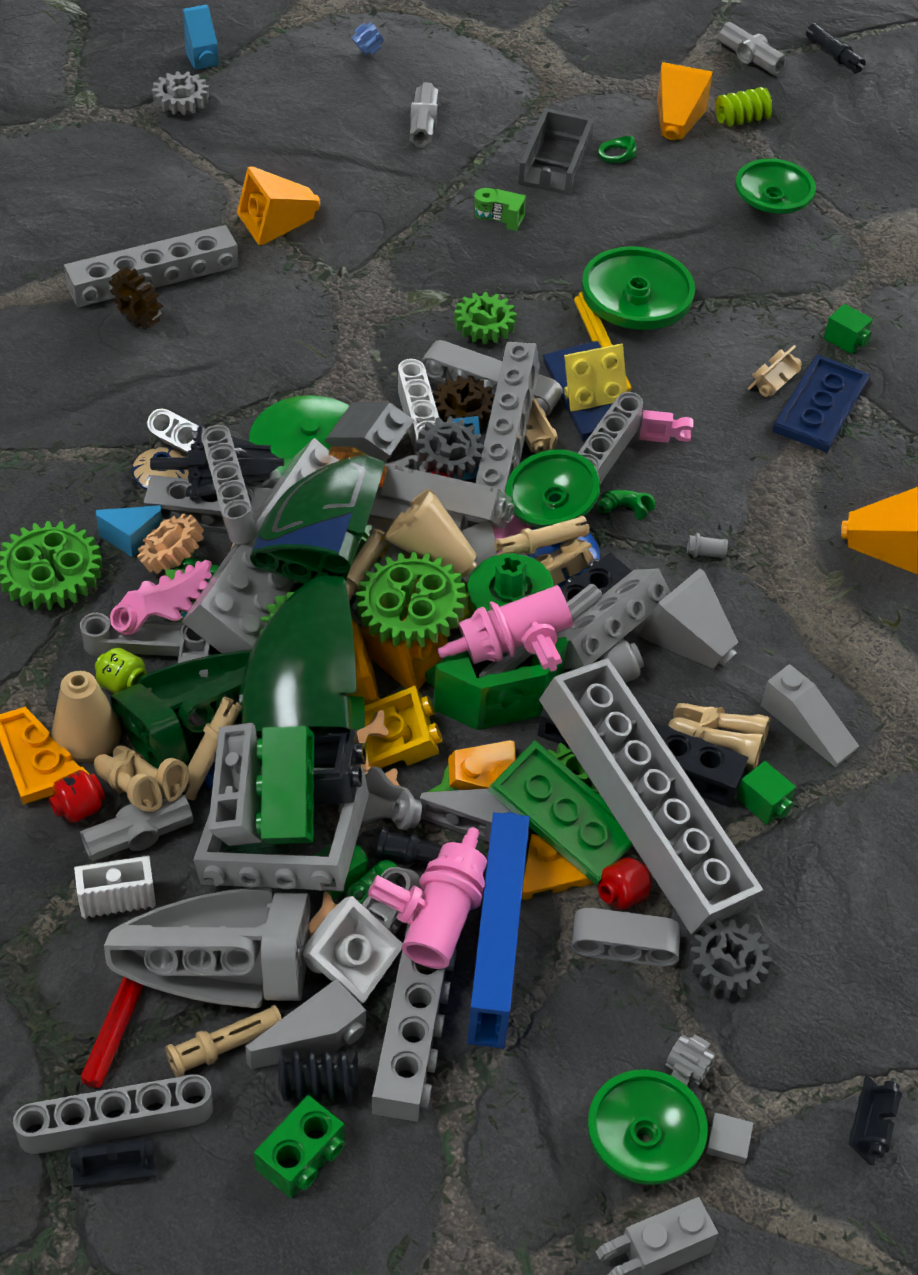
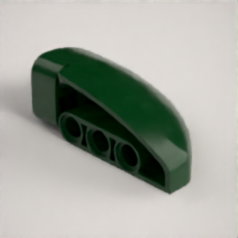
[239,575,357,739]

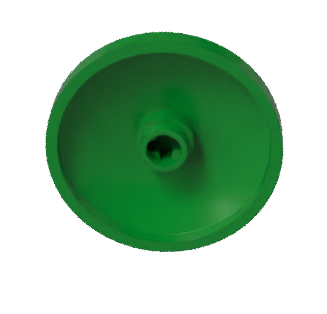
[581,246,695,330]
[249,395,349,475]

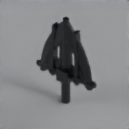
[150,426,284,502]

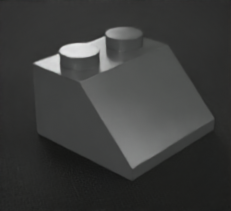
[325,402,414,462]

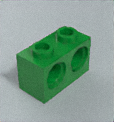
[254,1095,345,1199]

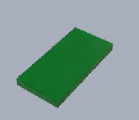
[488,740,633,885]

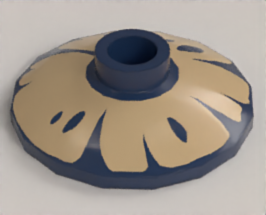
[132,447,189,490]

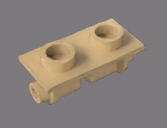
[748,345,802,397]
[525,397,558,454]
[535,538,594,586]

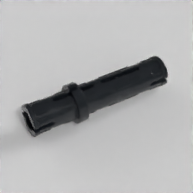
[806,23,866,74]

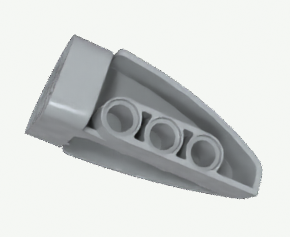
[104,887,310,1008]

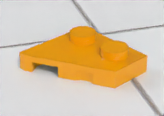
[448,740,516,790]
[522,834,594,900]

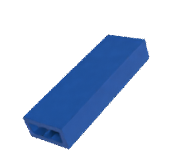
[467,812,529,1049]

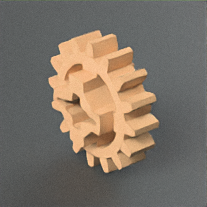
[137,514,204,574]

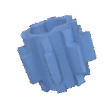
[352,22,385,56]

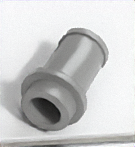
[687,533,728,559]

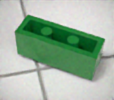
[256,726,314,844]

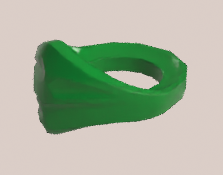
[598,136,637,163]

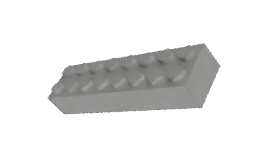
[182,438,340,653]
[539,658,763,935]

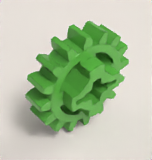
[454,292,517,344]

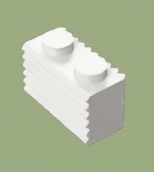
[74,856,156,919]

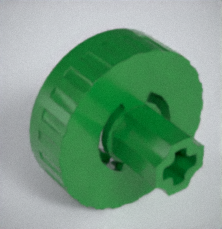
[467,553,554,617]

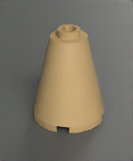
[385,489,477,578]
[51,671,122,763]

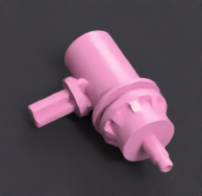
[438,585,574,672]
[368,827,487,969]

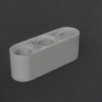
[572,908,681,967]

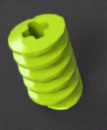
[715,87,772,127]

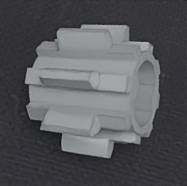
[665,1034,716,1086]

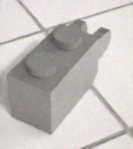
[596,1197,719,1275]

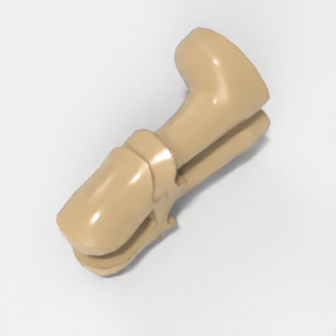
[668,703,771,772]
[94,746,189,812]

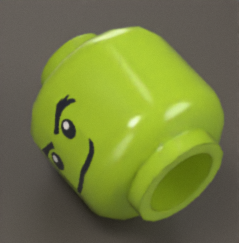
[95,647,147,694]

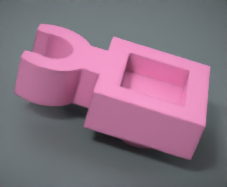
[639,410,693,443]

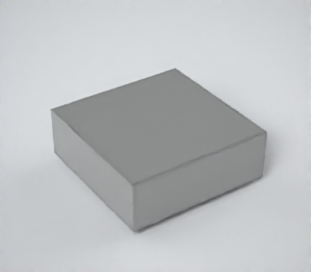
[706,1113,753,1164]

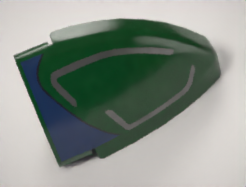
[250,455,385,584]

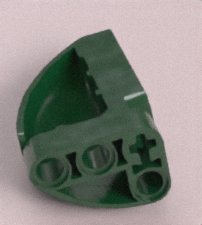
[110,650,251,769]

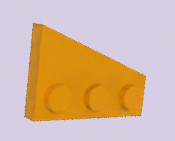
[0,707,90,804]

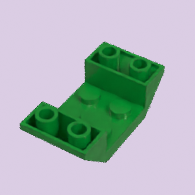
[433,637,568,730]

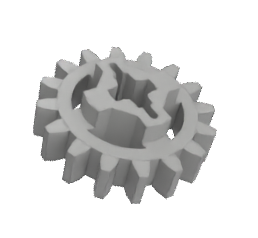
[152,71,209,115]

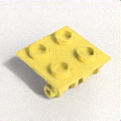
[564,344,627,412]

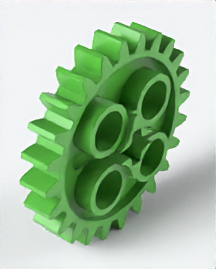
[0,521,103,610]
[356,552,467,649]

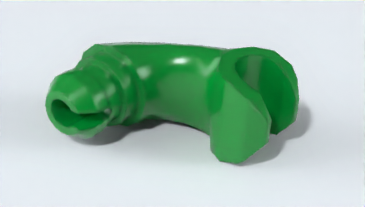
[597,490,655,520]
[347,860,399,905]

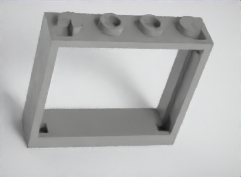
[193,766,369,891]

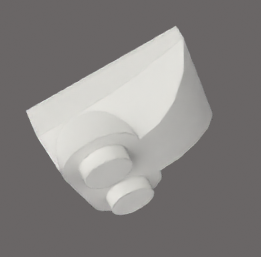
[303,896,403,1004]

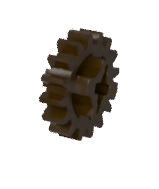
[109,267,163,330]
[433,376,495,429]

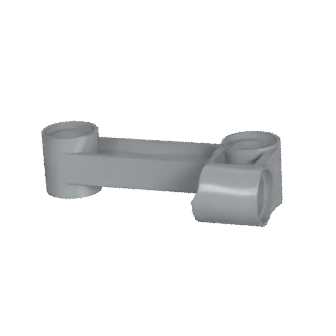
[80,612,213,677]

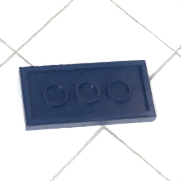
[543,341,613,441]
[772,354,870,453]

